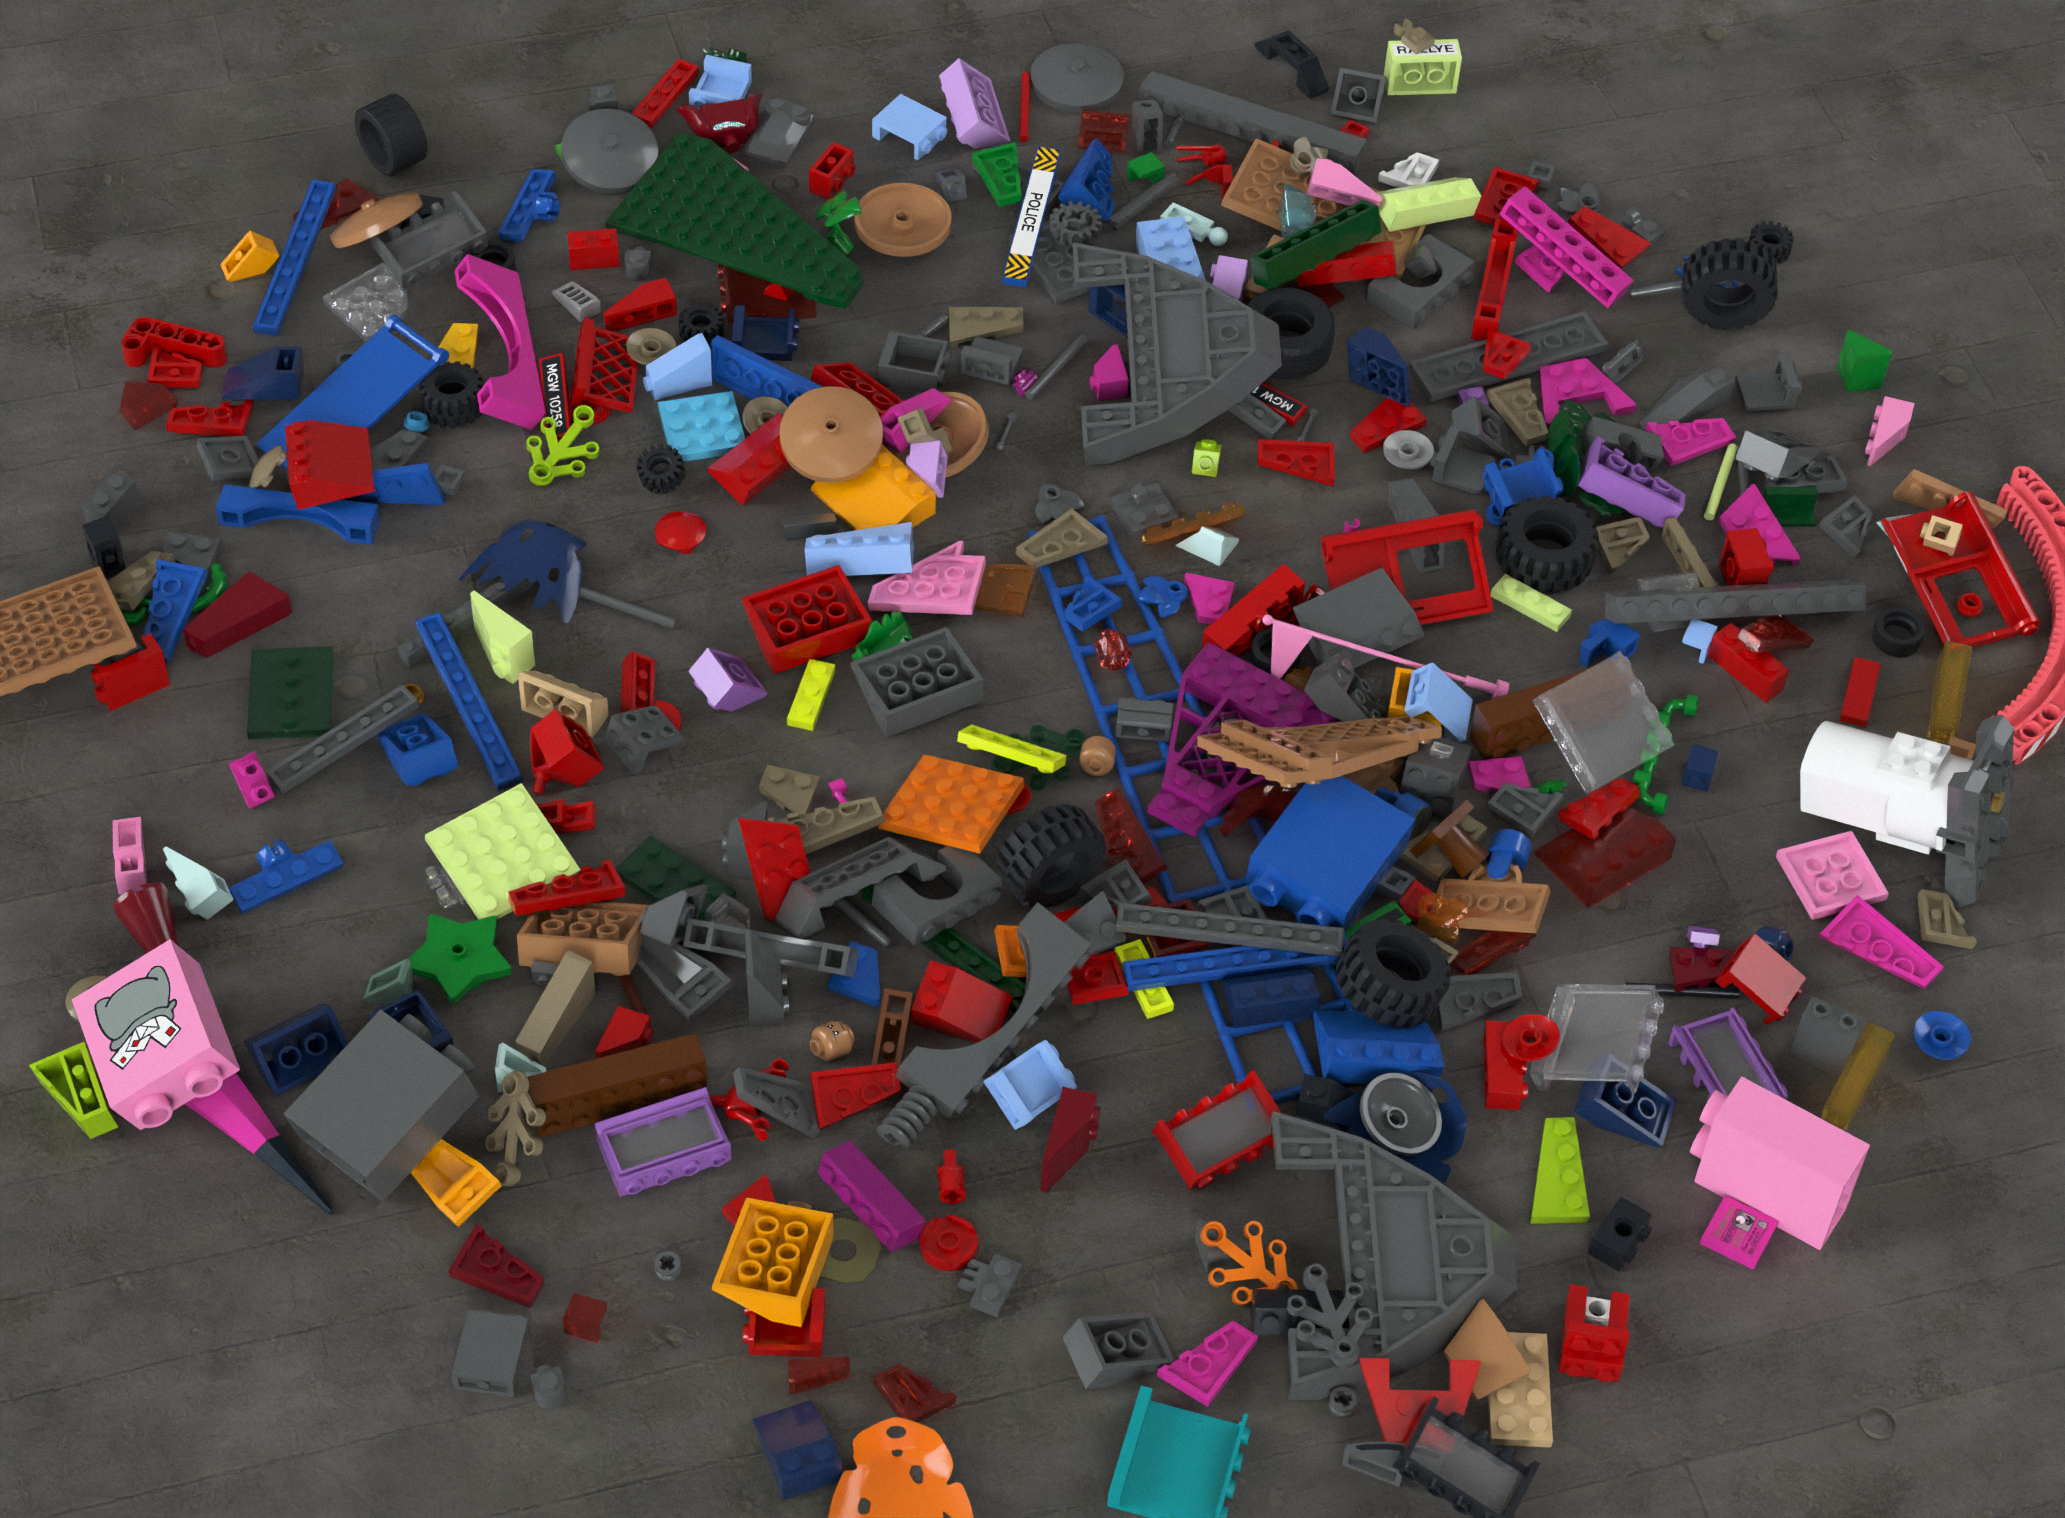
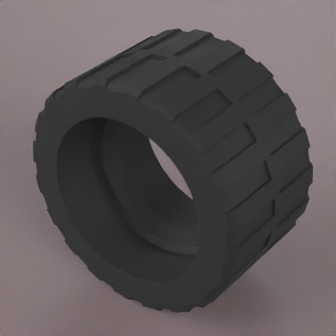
[354,93,428,176]

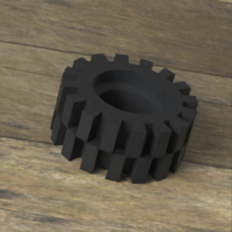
[1748,221,1794,265]
[679,302,724,346]
[636,444,685,494]

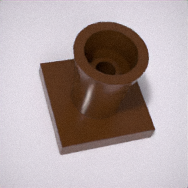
[1410,800,1490,879]

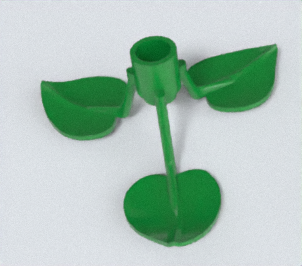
[815,190,862,255]

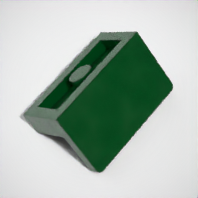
[1763,487,1818,527]

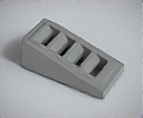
[552,281,601,323]

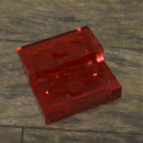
[1078,110,1129,153]

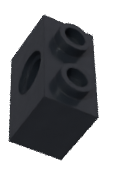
[82,516,126,579]
[1588,1197,1652,1271]

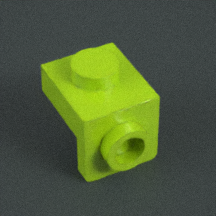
[1192,439,1222,477]

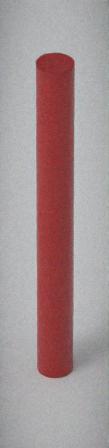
[1019,72,1031,143]

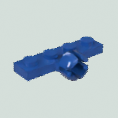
[498,169,560,242]
[229,840,343,915]

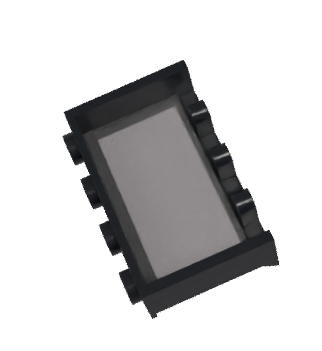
[1392,1396,1540,1518]

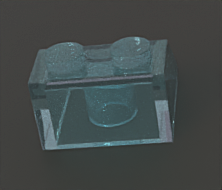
[1279,184,1316,239]

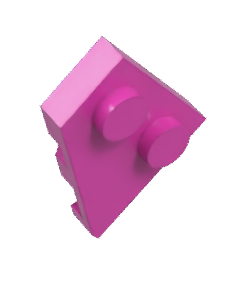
[1468,756,1531,794]

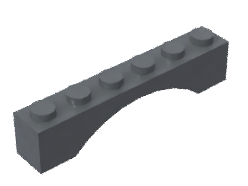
[683,918,859,978]

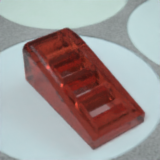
[788,1356,850,1395]

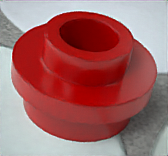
[1956,593,1983,617]

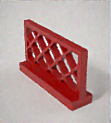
[570,318,638,413]

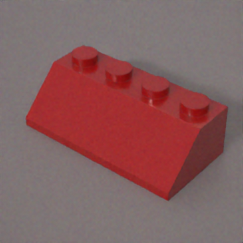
[810,362,904,418]
[707,413,792,506]

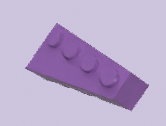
[1578,436,1686,528]

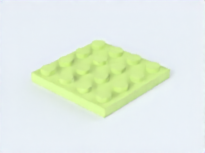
[425,783,581,920]

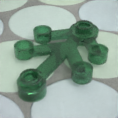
[990,725,1087,791]

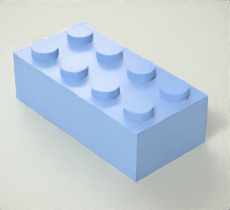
[1135,217,1206,281]

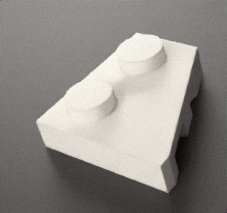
[1378,152,1439,188]

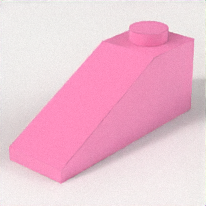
[1307,158,1382,208]

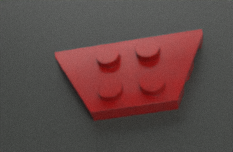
[738,817,810,921]

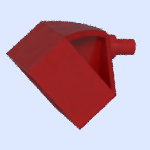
[530,709,605,796]

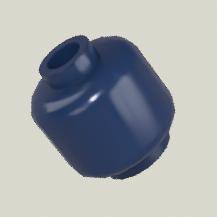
[1754,926,1794,961]

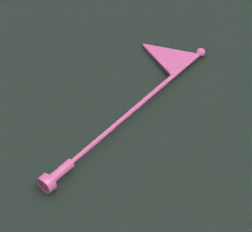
[1262,615,1509,699]

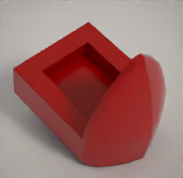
[1202,165,1235,200]
[1398,880,1439,922]

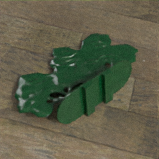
[1548,399,1628,517]

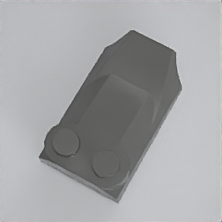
[742,98,814,168]

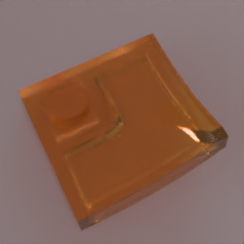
[974,564,1037,617]

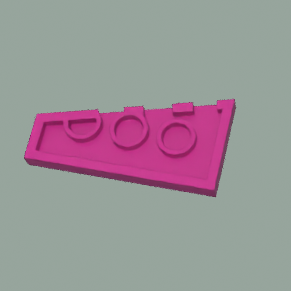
[1514,245,1565,293]
[1819,895,1944,989]

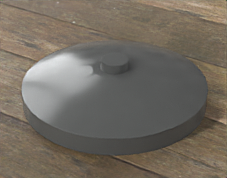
[1030,43,1124,113]
[561,109,658,194]

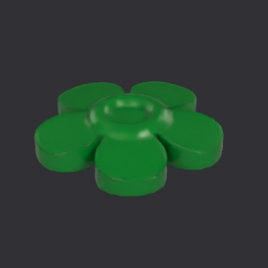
[1535,779,1567,795]

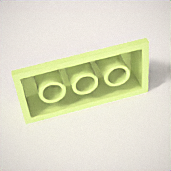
[1376,177,1481,232]

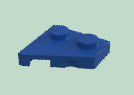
[828,941,880,1008]

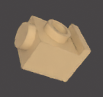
[1920,515,1963,556]

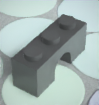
[1581,416,1664,474]

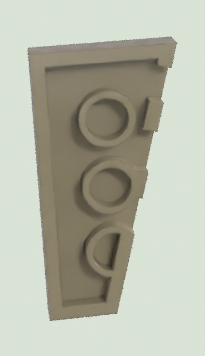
[768,796,885,854]

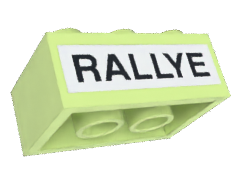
[1384,39,1462,95]

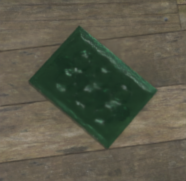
[247,646,334,739]

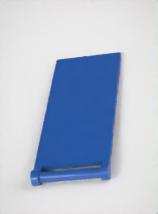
[256,314,449,471]

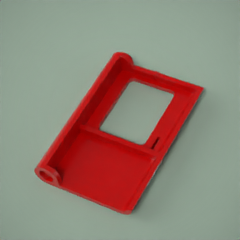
[1881,491,2040,654]
[1321,509,1494,625]

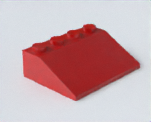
[285,420,375,510]
[742,565,872,674]

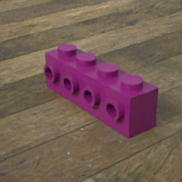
[817,1140,925,1253]

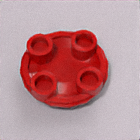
[655,511,707,554]

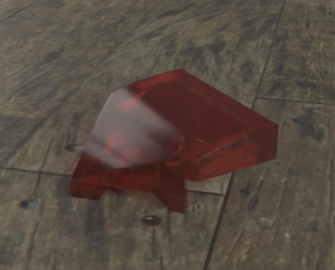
[119,382,178,431]

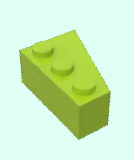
[29,1042,118,1139]

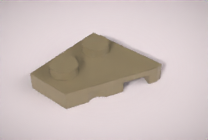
[1596,516,1650,574]
[759,764,820,815]
[1917,889,1977,949]

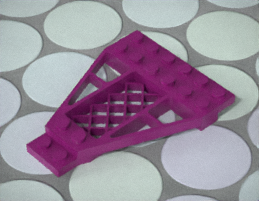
[1147,642,1344,838]

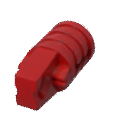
[937,1149,966,1204]

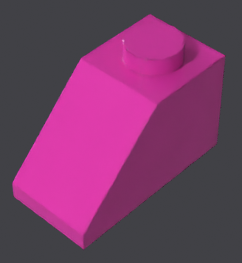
[1089,344,1129,401]

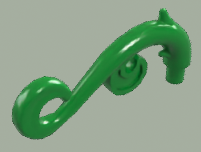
[120,563,227,626]

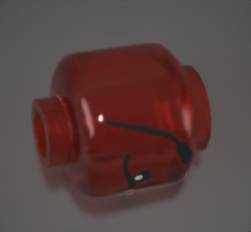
[1094,629,1132,671]

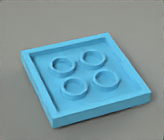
[658,391,745,462]

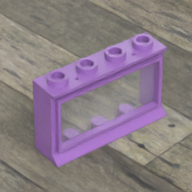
[1668,1007,1788,1102]
[595,1087,731,1197]

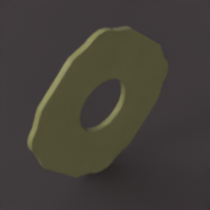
[820,1217,881,1284]

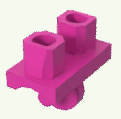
[228,752,275,809]

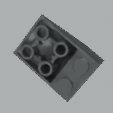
[1304,652,1388,722]

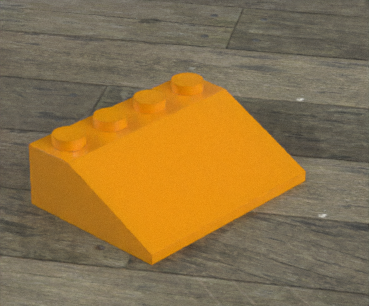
[811,445,936,530]
[712,1197,834,1327]

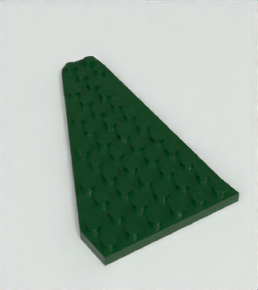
[605,132,863,309]

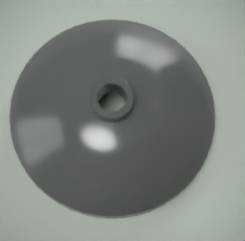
[1360,1073,1442,1156]

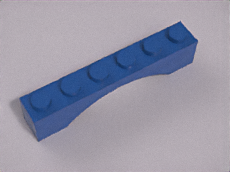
[216,484,380,545]

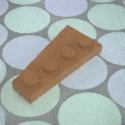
[1892,469,2007,529]

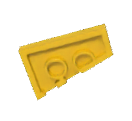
[438,323,479,368]

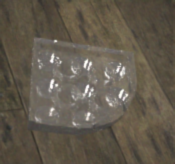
[322,263,408,342]

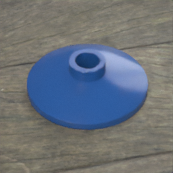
[1913,1011,1971,1060]

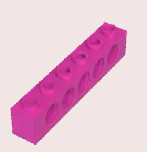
[1500,186,1634,308]

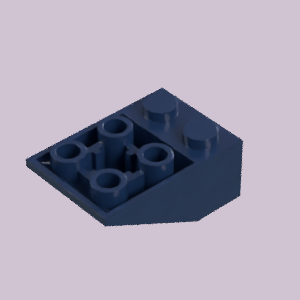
[1347,326,1410,407]
[221,347,304,401]

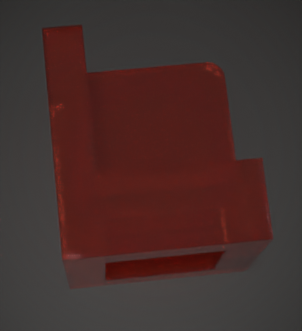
[563,1293,608,1343]

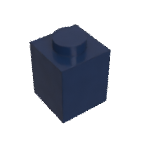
[1681,744,1719,792]

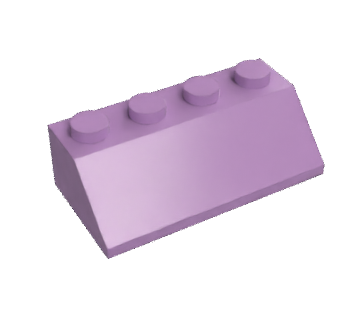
[939,58,1011,149]

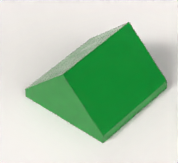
[1837,329,1893,392]

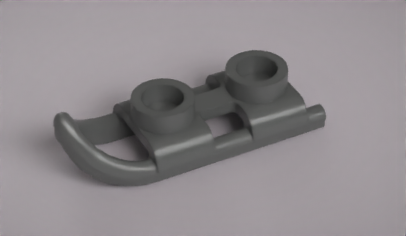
[1602,339,1643,385]

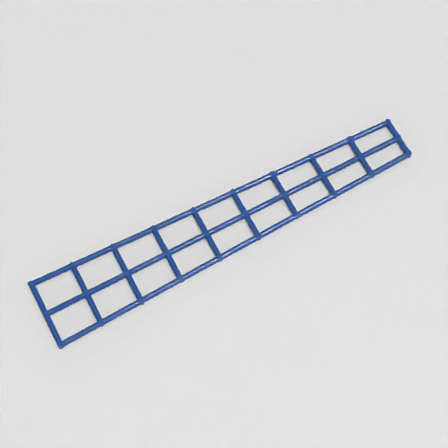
[1027,515,1358,1111]

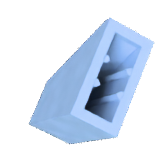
[643,333,712,400]

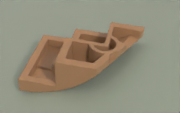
[1443,1299,1531,1402]

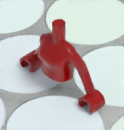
[709,1058,790,1141]

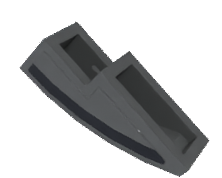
[1341,1441,1445,1487]

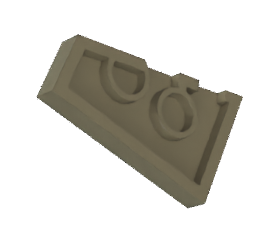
[107,551,176,611]
[1400,814,1488,883]

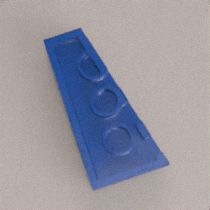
[343,463,445,505]
[141,559,208,663]

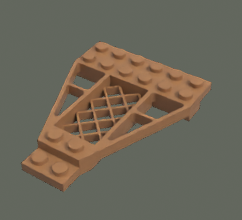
[1197,716,1442,788]

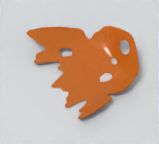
[828,1417,974,1518]

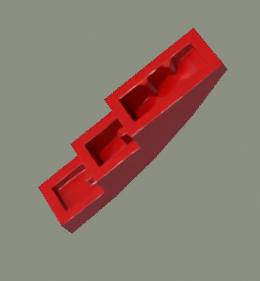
[532,798,597,834]

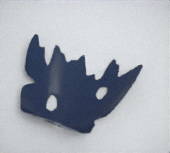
[459,519,587,623]
[1324,1072,1467,1184]

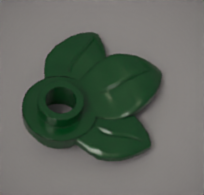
[702,47,748,63]

